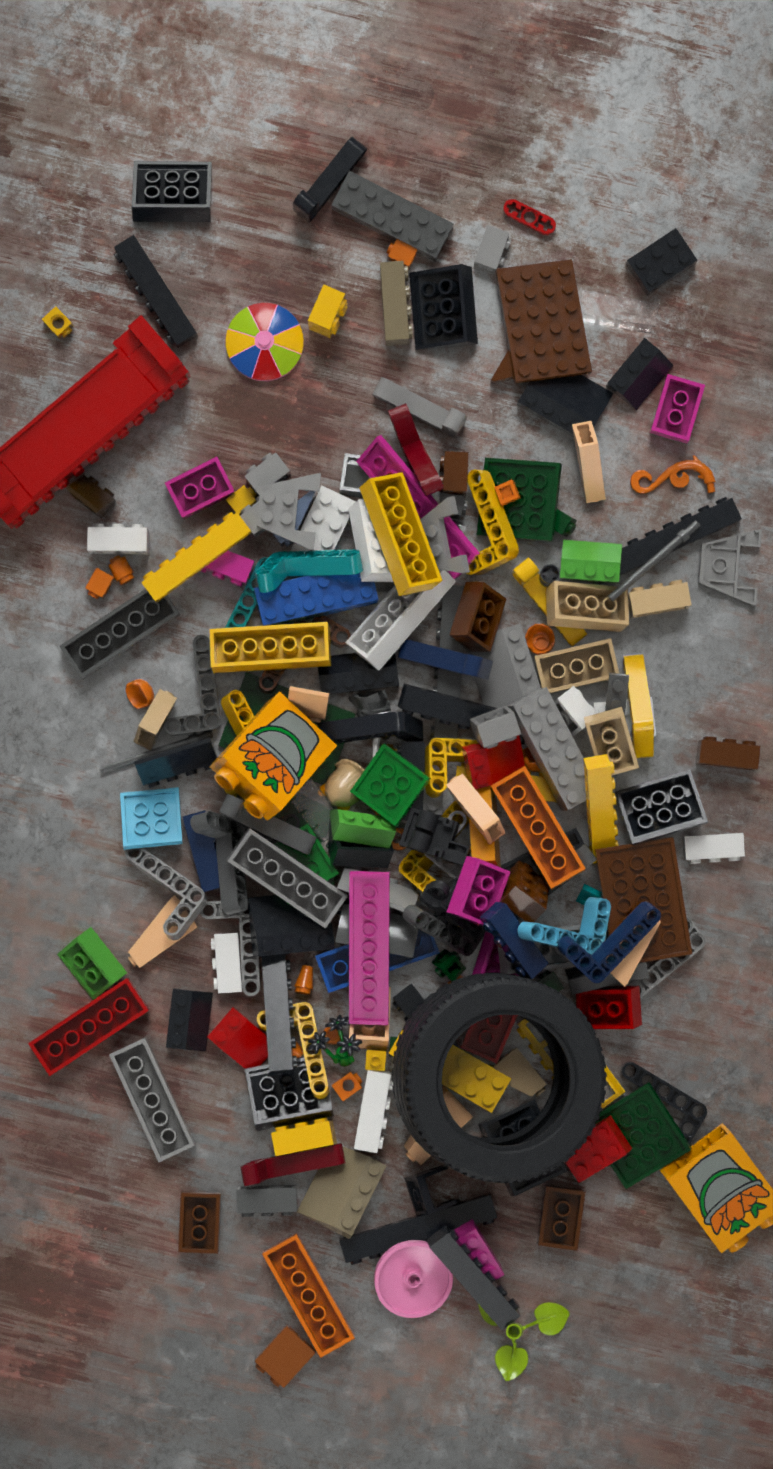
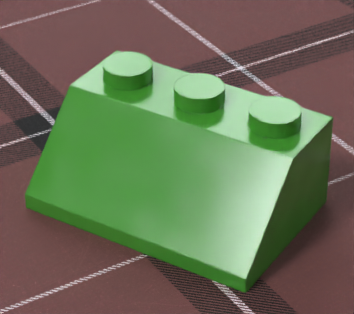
[560,540,622,583]
[330,809,396,848]
[57,927,127,1000]

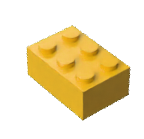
[308,284,348,338]
[271,1117,337,1156]

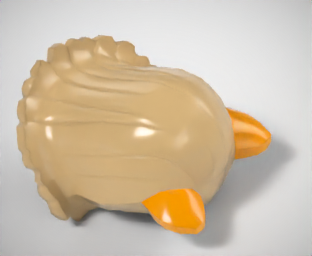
[317,759,365,810]

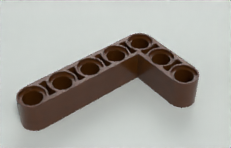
[259,616,351,694]

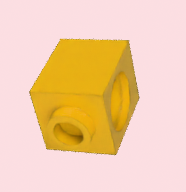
[42,306,73,339]
[226,485,257,515]
[365,1049,386,1071]

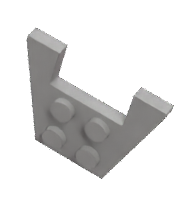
[256,473,321,551]
[420,496,470,573]
[699,529,762,606]

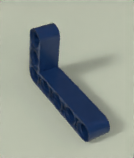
[398,639,493,680]
[557,901,661,983]

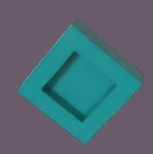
[576,884,602,905]

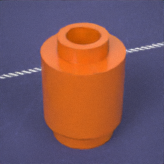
[108,555,135,585]

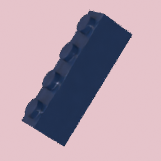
[182,810,220,892]
[480,902,549,979]

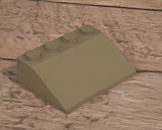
[297,1147,387,1239]

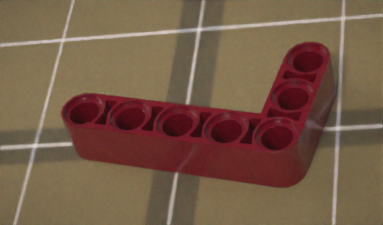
[388,403,444,496]
[240,1143,346,1186]

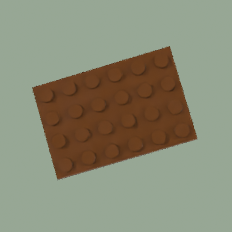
[495,259,592,384]
[595,837,692,963]

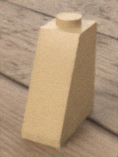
[134,689,177,750]
[492,1047,547,1097]

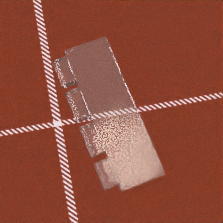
[580,290,659,334]
[291,779,335,848]

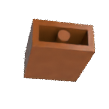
[255,1324,316,1388]

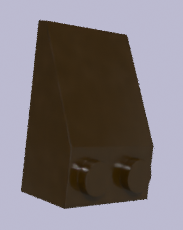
[66,475,116,519]

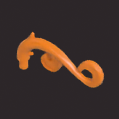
[630,455,716,494]

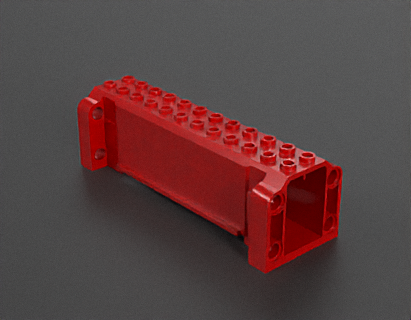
[0,315,191,529]

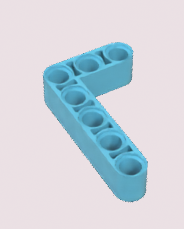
[518,897,611,955]

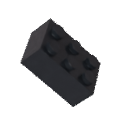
[626,228,698,296]

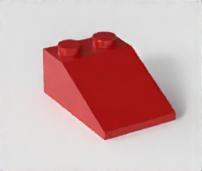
[462,735,525,789]
[207,1006,268,1069]

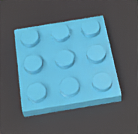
[120,787,183,850]

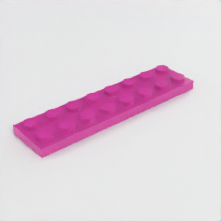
[356,435,480,579]
[349,871,390,1025]

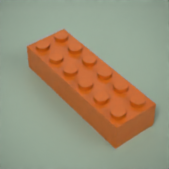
[491,766,586,890]
[262,1232,355,1358]

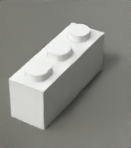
[683,833,745,864]
[211,933,242,994]

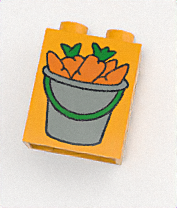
[210,692,337,821]
[660,1123,773,1253]

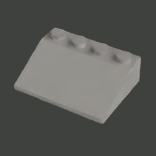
[465,623,541,708]
[337,866,419,912]

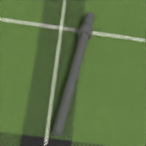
[608,520,700,602]
[100,730,214,774]

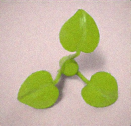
[478,1302,570,1381]

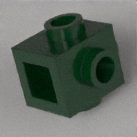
[431,949,466,981]

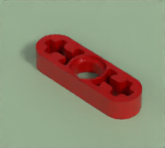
[503,199,556,236]

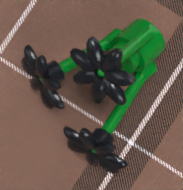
[307,1015,362,1067]

